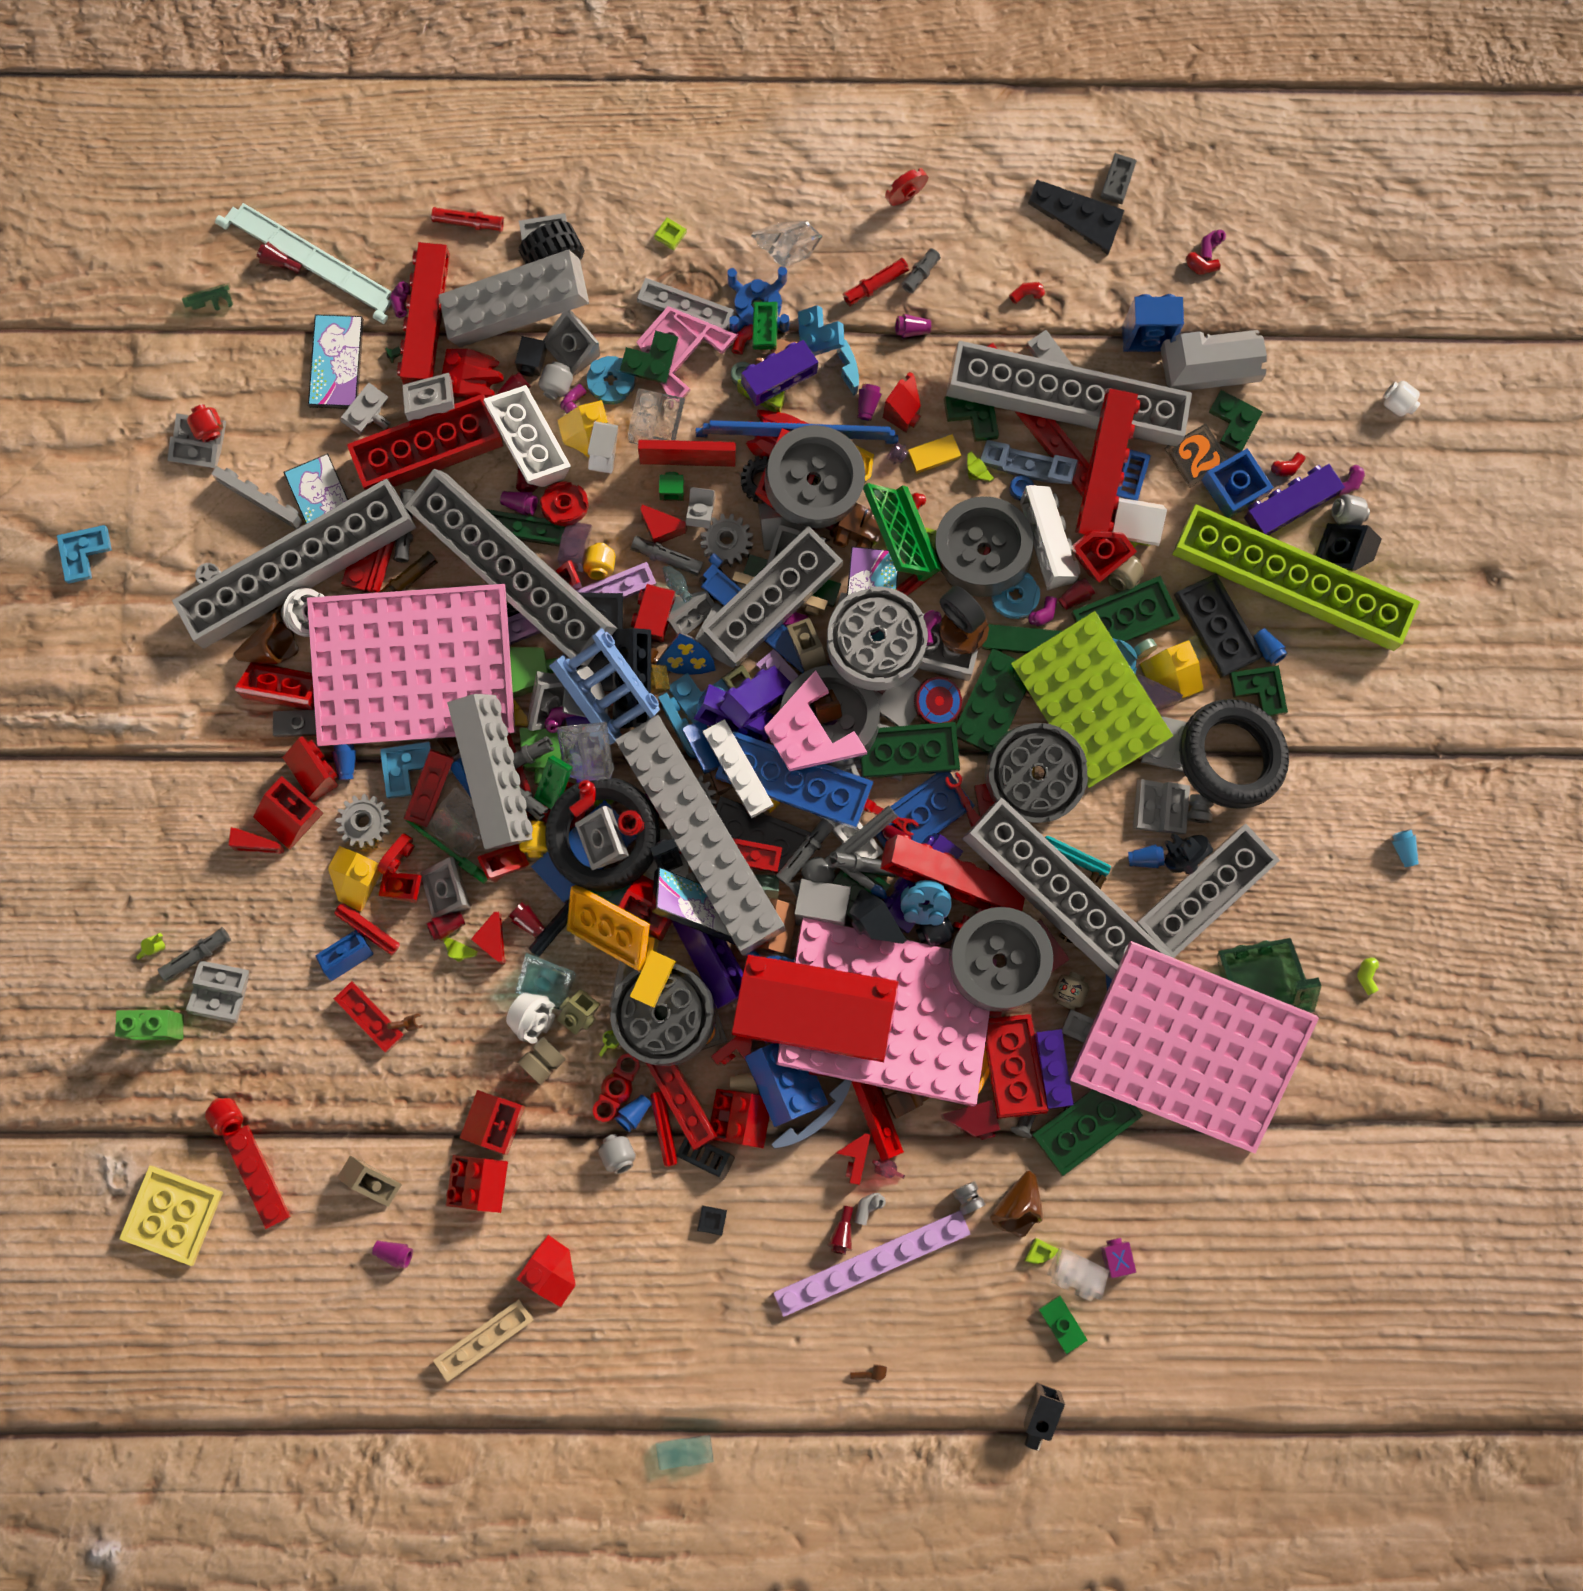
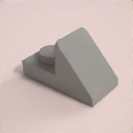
[587,421,618,474]
[686,487,716,528]

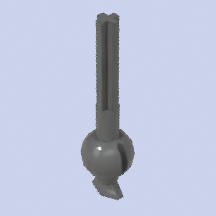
[788,805,898,897]

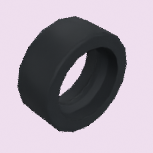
[939,586,986,633]

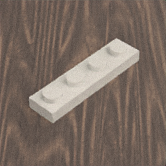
[703,719,773,818]

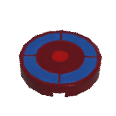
[914,676,962,724]

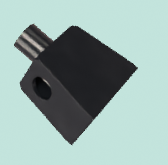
[1024,1383,1065,1451]

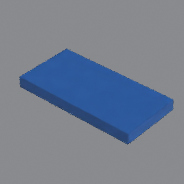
[875,772,975,849]
[531,800,637,903]

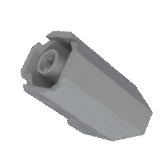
[1161,330,1267,391]

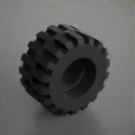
[518,221,585,264]

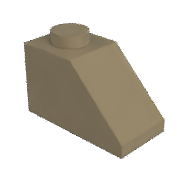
[787,618,828,672]
[337,1155,402,1207]

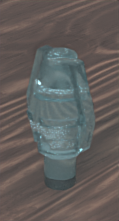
[663,566,692,602]

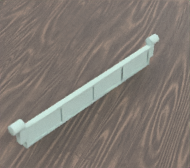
[215,203,391,324]

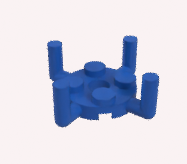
[727,266,789,334]

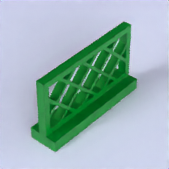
[863,483,942,581]

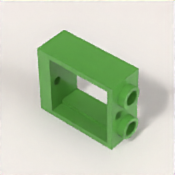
[115,1010,184,1040]

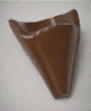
[234,613,299,664]
[990,1171,1043,1237]

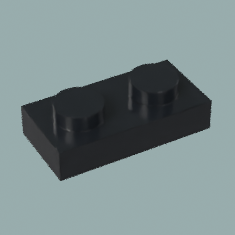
[650,838,683,871]

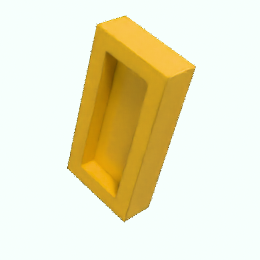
[908,434,961,474]
[630,950,676,1008]

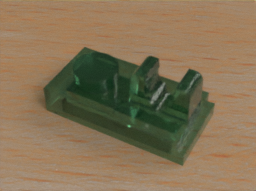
[182,282,233,311]

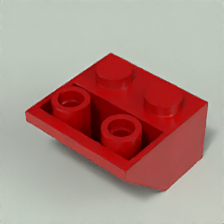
[282,736,339,802]
[253,776,324,850]
[618,875,673,941]
[710,1089,770,1149]
[460,1090,525,1155]
[446,1155,508,1213]

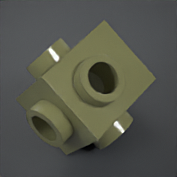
[556,989,600,1035]

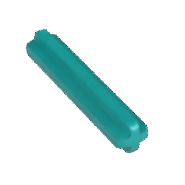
[1045,836,1111,877]

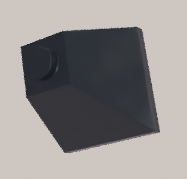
[1315,523,1382,571]
[849,889,907,944]

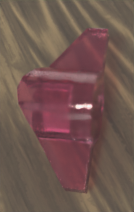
[872,1158,905,1179]

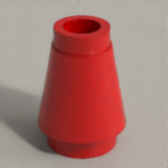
[618,810,644,836]

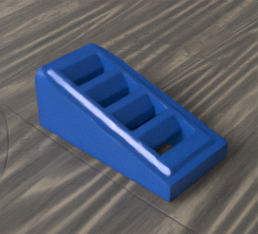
[1116,449,1151,501]

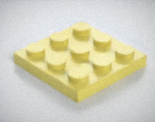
[119,1165,223,1266]

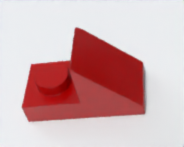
[477,844,530,882]
[378,873,422,903]
[711,1036,752,1066]
[835,1134,870,1185]

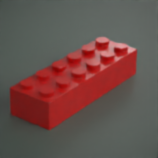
[347,394,503,490]

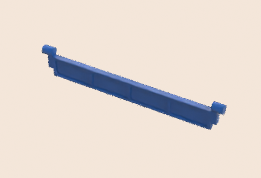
[695,420,898,444]
[701,553,829,673]

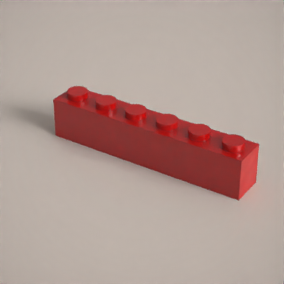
[397,242,450,385]
[1075,388,1140,535]
[880,834,1025,911]

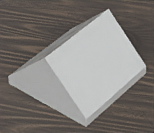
[1112,498,1167,546]

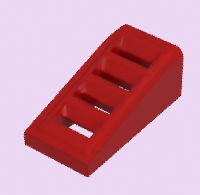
[229,827,284,854]

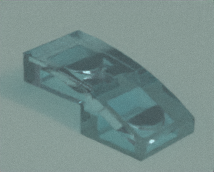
[656,1435,714,1470]

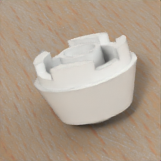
[281,588,325,637]
[506,993,555,1044]

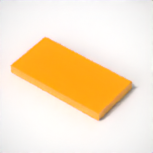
[567,885,650,971]

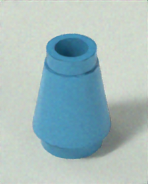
[1391,830,1419,867]

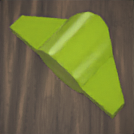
[967,451,994,482]
[136,933,165,960]
[443,937,478,962]
[598,1030,620,1057]

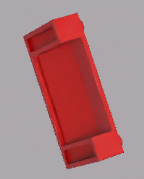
[732,954,899,1063]

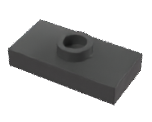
[1100,153,1137,205]
[273,710,317,737]

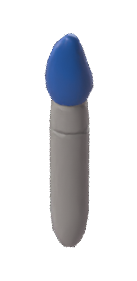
[840,868,887,899]

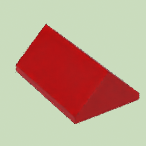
[235,662,315,710]

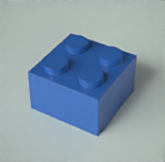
[1201,448,1274,519]

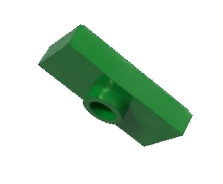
[752,302,778,350]
[534,755,573,809]
[1038,1295,1088,1354]

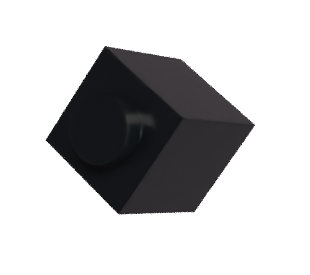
[515,336,547,377]

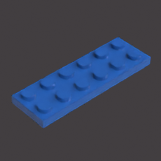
[715,731,873,829]

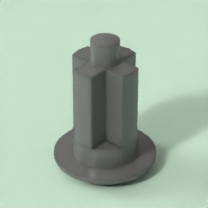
[1011,1115,1036,1139]

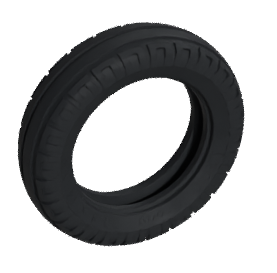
[1179,699,1289,809]
[545,777,660,892]

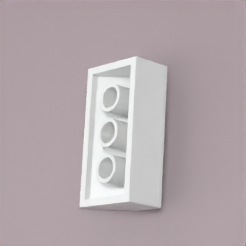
[483,385,571,487]
[1020,485,1080,591]

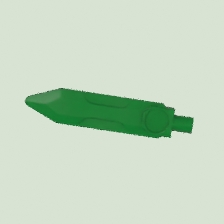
[405,820,488,884]

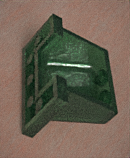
[1217,938,1322,1013]

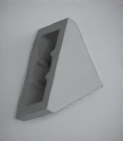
[668,591,715,635]

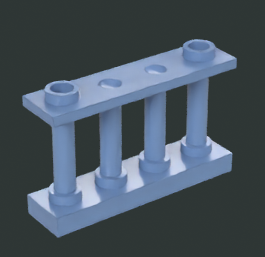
[549,628,660,746]

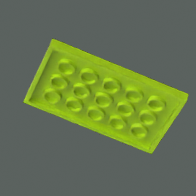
[1011,611,1173,788]

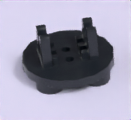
[1164,834,1213,875]

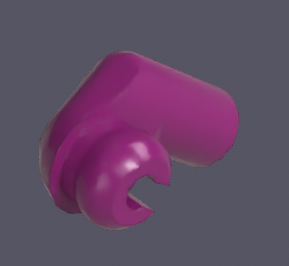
[1028,596,1057,626]
[923,610,942,646]
[545,706,577,733]

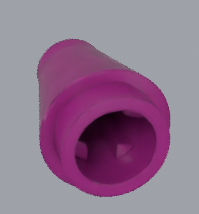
[895,314,931,338]
[857,384,882,421]
[500,491,538,516]
[372,1240,413,1269]

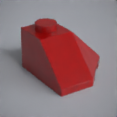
[882,372,921,432]
[1072,530,1137,583]
[516,1235,576,1307]

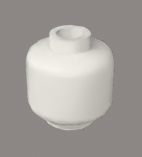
[1383,381,1420,417]

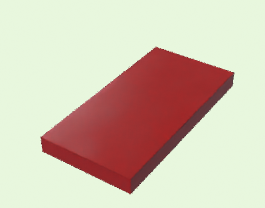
[638,440,736,467]
[985,1014,1048,1119]

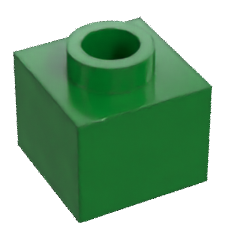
[659,472,684,501]

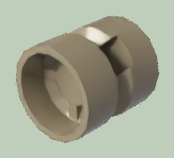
[518,1037,566,1085]

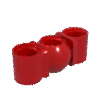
[592,1053,640,1123]

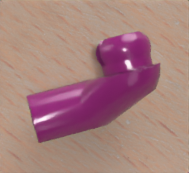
[1200,229,1226,261]
[390,281,410,318]
[560,384,587,414]
[1338,465,1365,496]

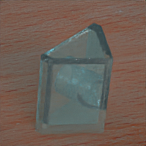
[515,953,576,1010]

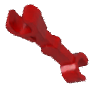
[945,772,981,827]
[864,799,919,837]

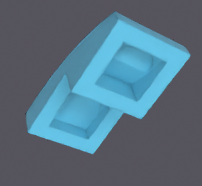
[836,339,859,396]

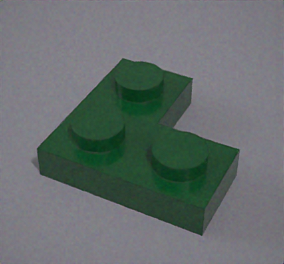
[620,330,679,384]
[1209,390,1263,453]
[944,396,999,442]
[1229,665,1288,716]

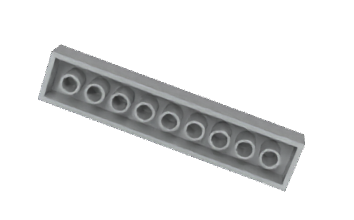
[946,340,1192,447]
[404,469,617,666]
[172,478,416,649]
[615,715,786,956]
[962,798,1173,980]

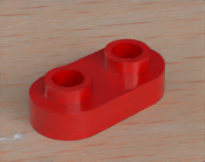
[377,833,415,876]

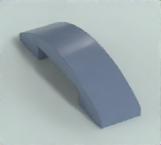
[981,440,1078,484]
[771,1079,851,1149]

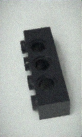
[613,628,651,728]

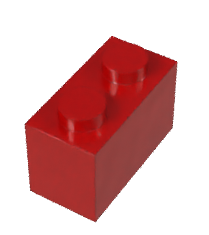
[631,584,676,643]

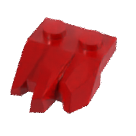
[442,348,504,399]
[745,409,808,460]

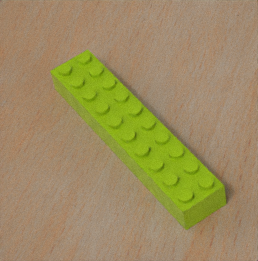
[1172,504,1420,651]

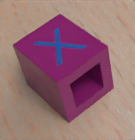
[1101,1238,1137,1278]

